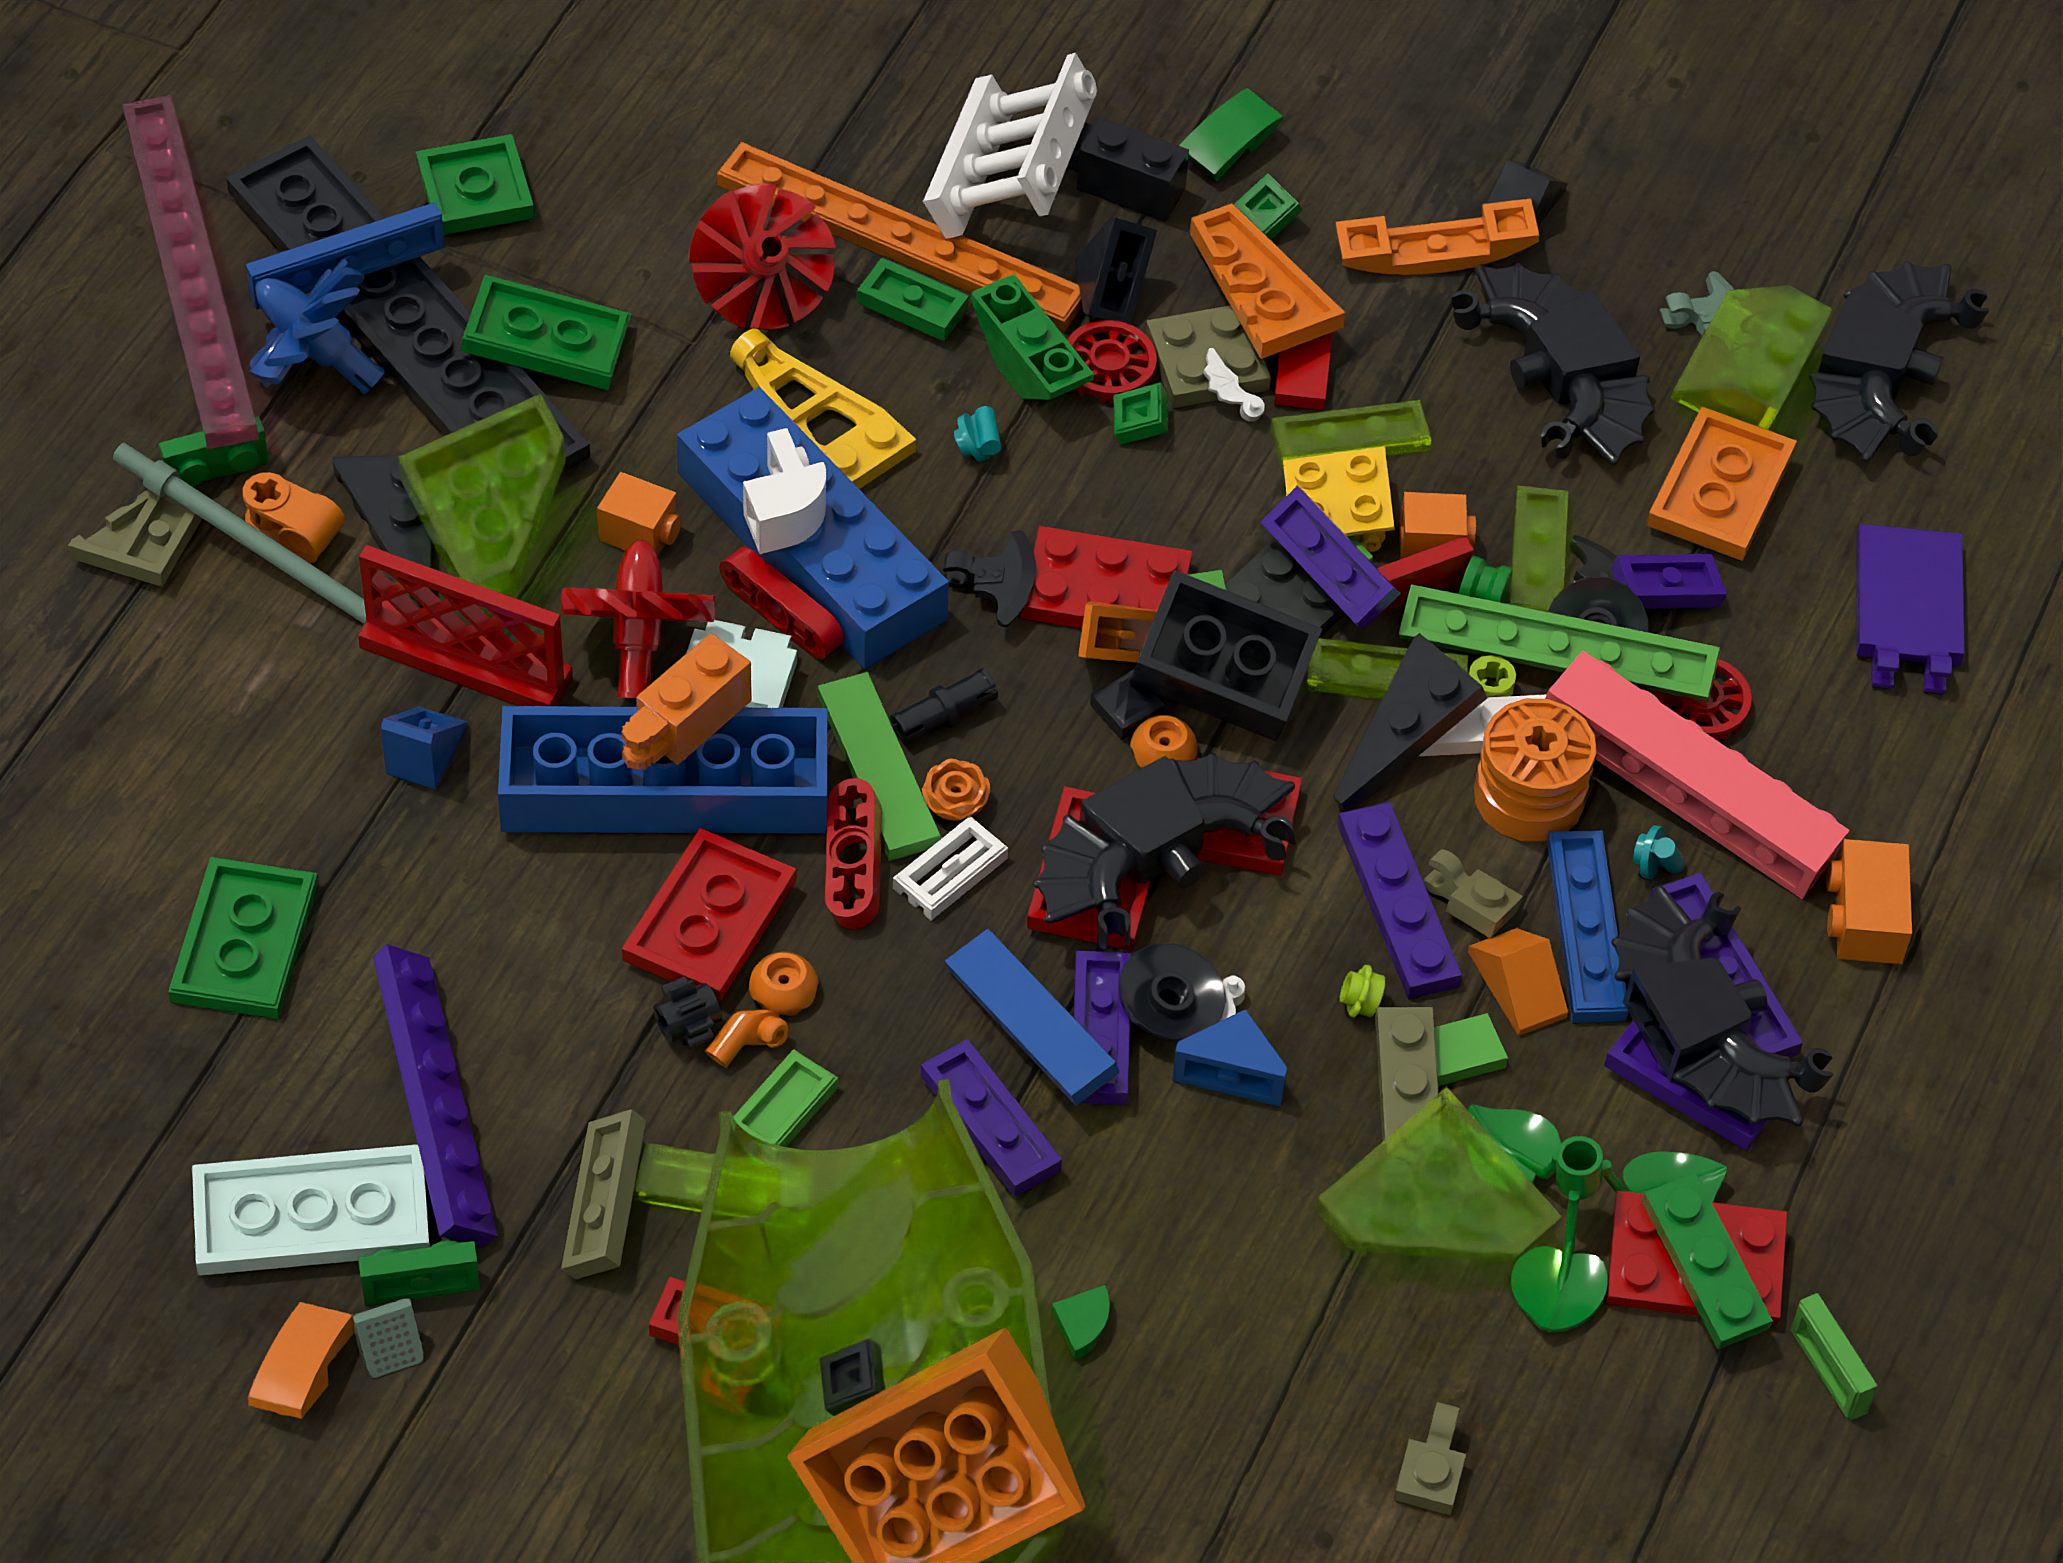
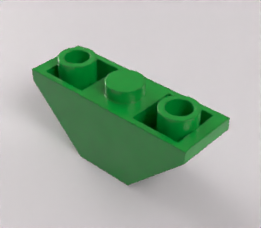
[971,274,1094,400]

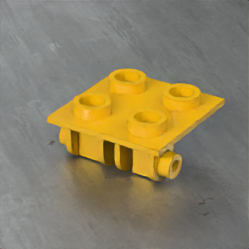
[1283,446,1395,552]

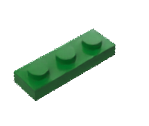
[1641,1172,1773,1350]

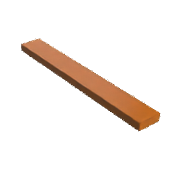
[717,142,1082,333]

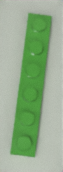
[1399,585,1720,702]

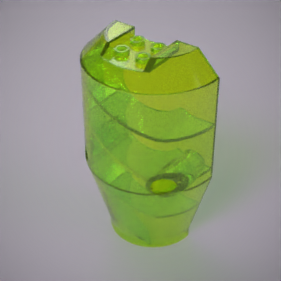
[677,1079,1066,1563]

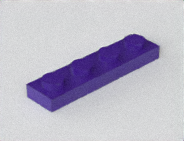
[1337,802,1462,999]
[1650,873,1803,1058]

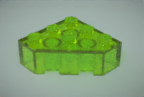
[398,394,566,608]
[1314,1087,1562,1263]

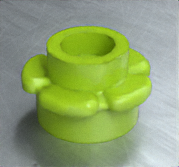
[1340,965,1385,1018]

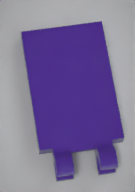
[1856,524,1964,694]

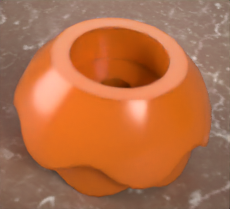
[1130,715,1198,768]
[922,759,990,821]
[749,951,819,1016]

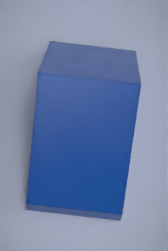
[381,706,468,789]
[1172,1010,1287,1107]

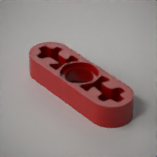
[719,547,845,660]
[825,778,882,930]

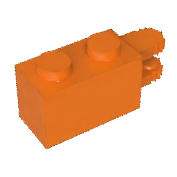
[621,633,752,771]

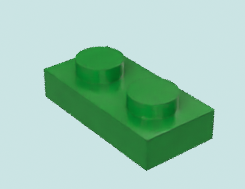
[857,258,969,341]
[158,416,269,486]
[358,1241,480,1306]

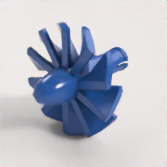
[248,259,385,394]

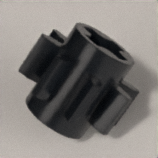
[653,976,722,1049]

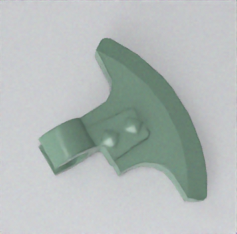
[1660,271,1753,363]

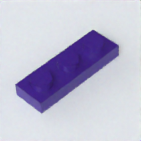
[1261,485,1401,630]
[1071,950,1131,1105]
[1604,1021,1771,1151]
[921,1039,1062,1198]

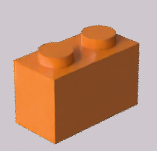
[1826,839,1912,964]

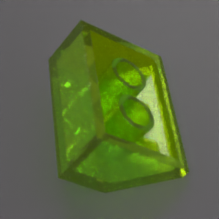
[1670,285,1833,430]

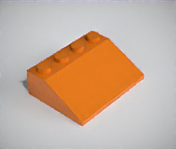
[787,1327,1086,1563]

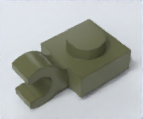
[1423,849,1523,939]
[1394,1402,1466,1515]

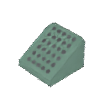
[353,1298,424,1378]

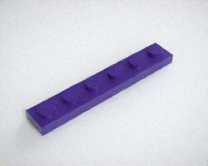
[373,944,497,1248]

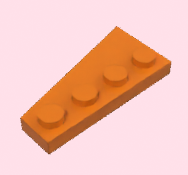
[1190,203,1345,359]

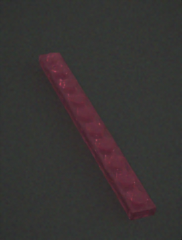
[122,95,259,449]

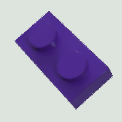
[1611,554,1727,609]

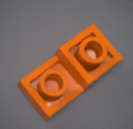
[248,1302,354,1419]

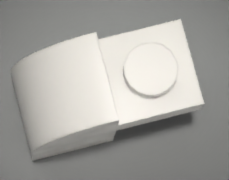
[743,428,826,554]

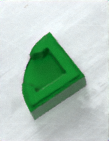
[1051,1285,1110,1360]

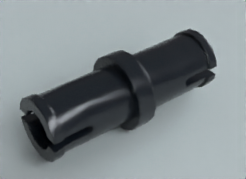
[890,668,999,745]

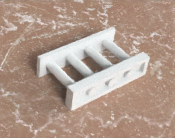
[923,53,1097,239]

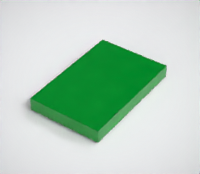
[460,275,631,390]
[168,857,319,1019]

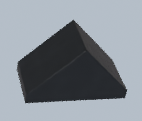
[1480,160,1568,227]
[1075,216,1158,325]

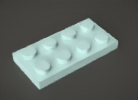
[192,1145,430,1276]

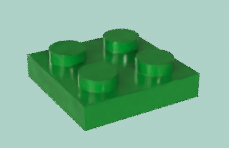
[416,134,534,235]

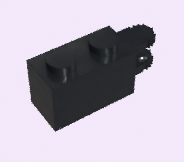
[1067,117,1189,222]

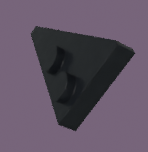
[333,455,434,608]
[1333,633,1487,812]

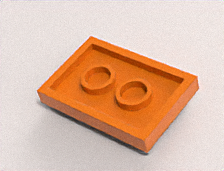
[1646,407,1797,561]

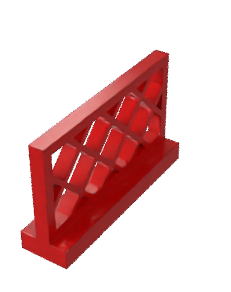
[358,545,573,706]

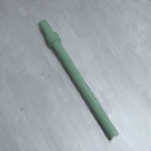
[113,443,366,624]

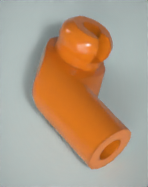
[705,1009,789,1068]

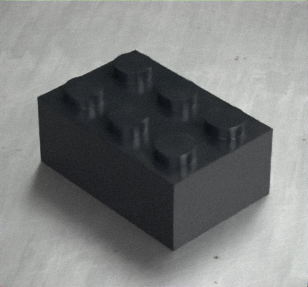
[1129,570,1322,742]

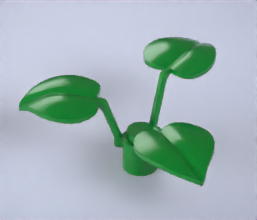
[1465,1104,1727,1333]

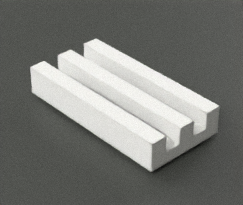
[893,816,1008,921]

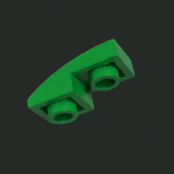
[1179,88,1284,182]

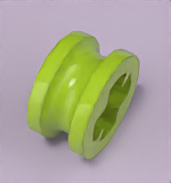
[1469,655,1516,698]

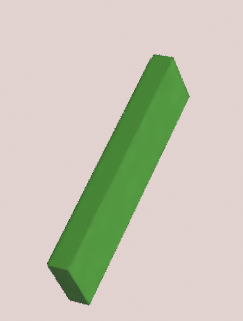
[817,672,940,861]

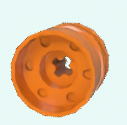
[1474,698,1596,842]

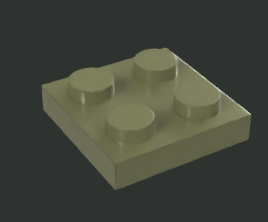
[1145,305,1271,408]

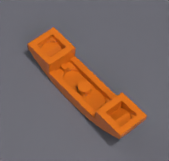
[1335,198,1539,275]

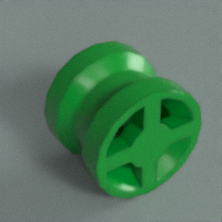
[1459,555,1513,603]

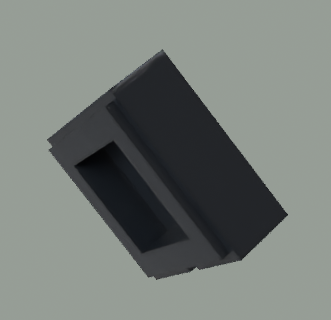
[1090,670,1165,740]
[820,1338,886,1416]

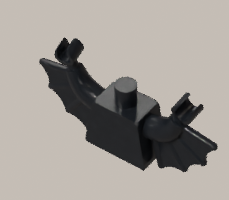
[1808,261,1990,462]
[1451,263,1655,465]
[1033,753,1296,949]
[1611,886,1834,1126]

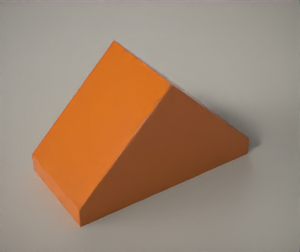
[1078,601,1157,662]
[1468,928,1568,1036]

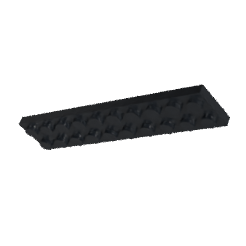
[226,135,591,504]

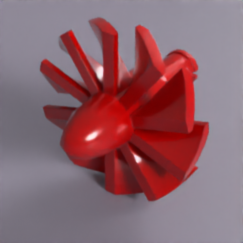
[689,184,836,331]
[561,539,716,698]

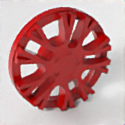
[1067,320,1157,403]
[1652,659,1752,741]

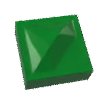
[1234,173,1303,240]
[1114,382,1168,445]

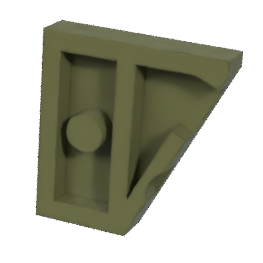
[68,489,202,587]

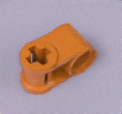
[243,472,346,563]

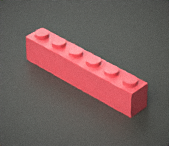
[1545,650,1850,900]

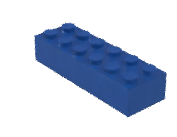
[677,387,949,670]
[498,706,827,834]

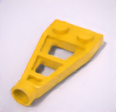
[730,329,916,489]

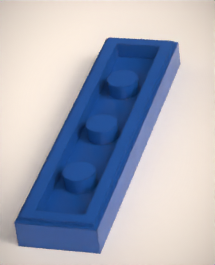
[246,202,445,310]
[1547,830,1629,1023]
[945,929,1120,1106]

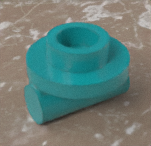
[954,406,1001,463]
[1633,825,1685,879]

